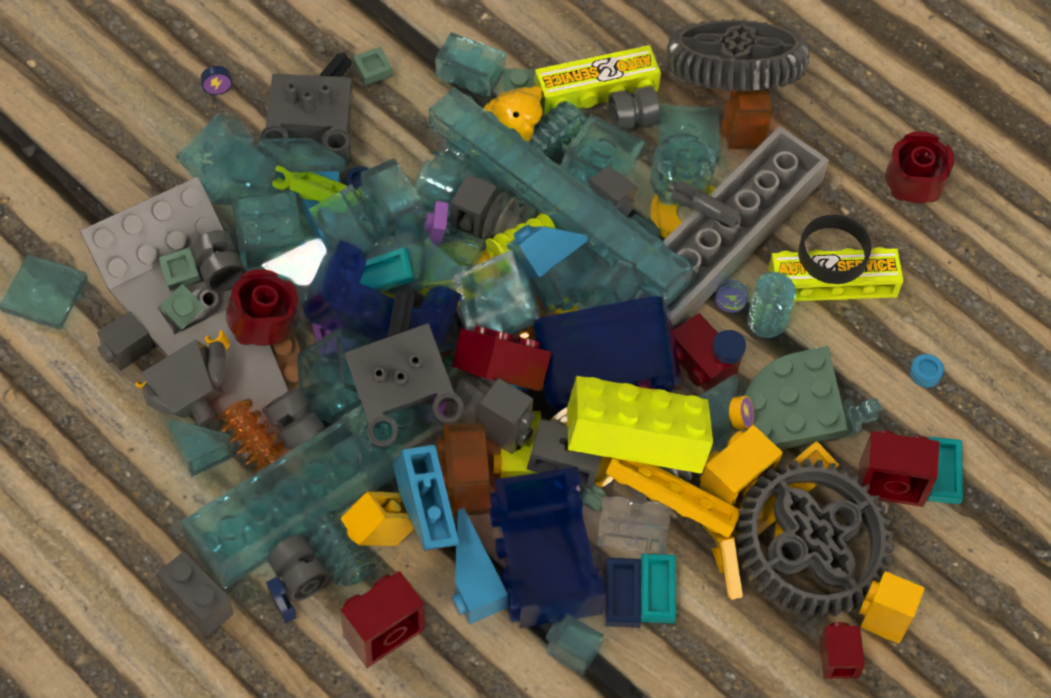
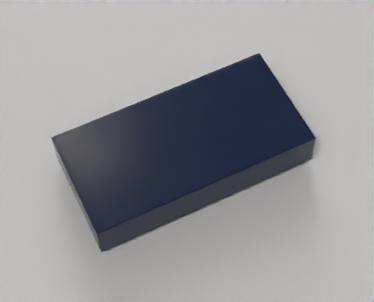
[605,558,641,628]

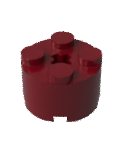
[885,131,954,203]
[226,269,298,346]

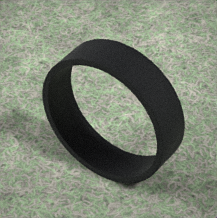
[798,215,872,284]

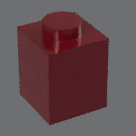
[819,622,865,679]

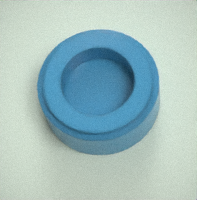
[909,354,944,388]

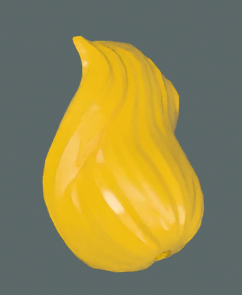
[483,85,543,148]

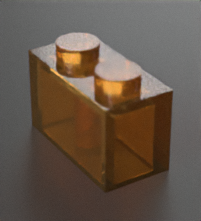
[720,89,772,150]

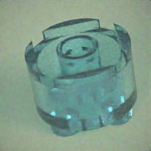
[650,133,716,206]
[412,150,478,222]

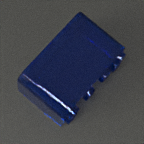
[303,239,461,347]
[533,296,682,411]
[489,467,606,629]

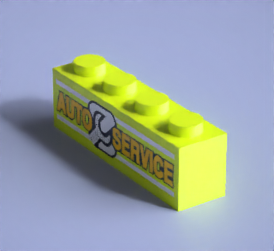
[534,45,661,116]
[768,247,903,302]

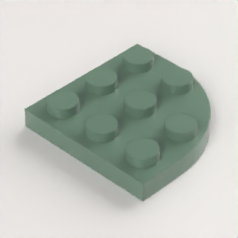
[745,346,849,450]

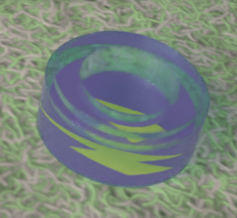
[715,280,748,313]

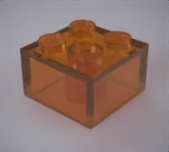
[437,423,490,517]

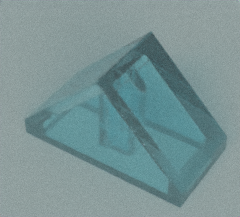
[167,419,237,477]

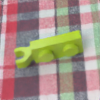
[272,163,361,212]

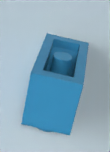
[506,225,588,278]

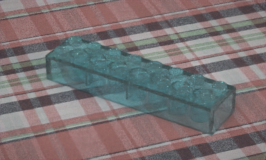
[181,401,448,590]

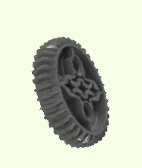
[666,19,809,92]
[734,459,895,618]

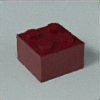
[451,325,552,391]
[858,430,940,507]
[340,571,425,668]

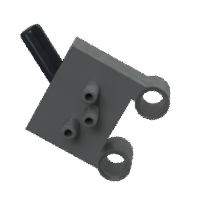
[260,53,353,168]
[344,291,464,450]

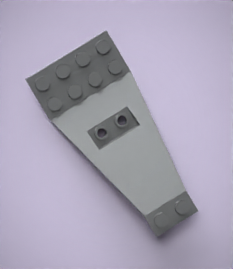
[79,177,293,457]

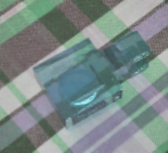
[829,398,881,441]

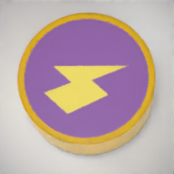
[729,396,754,430]

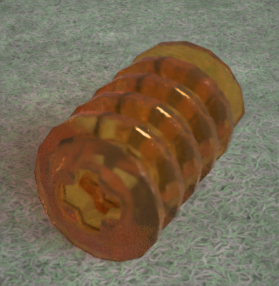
[213,398,285,476]

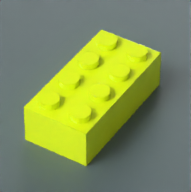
[567,376,713,474]

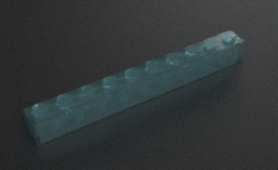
[428,87,693,308]

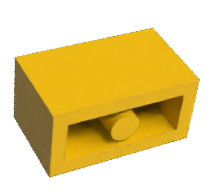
[340,491,414,546]
[859,571,925,644]

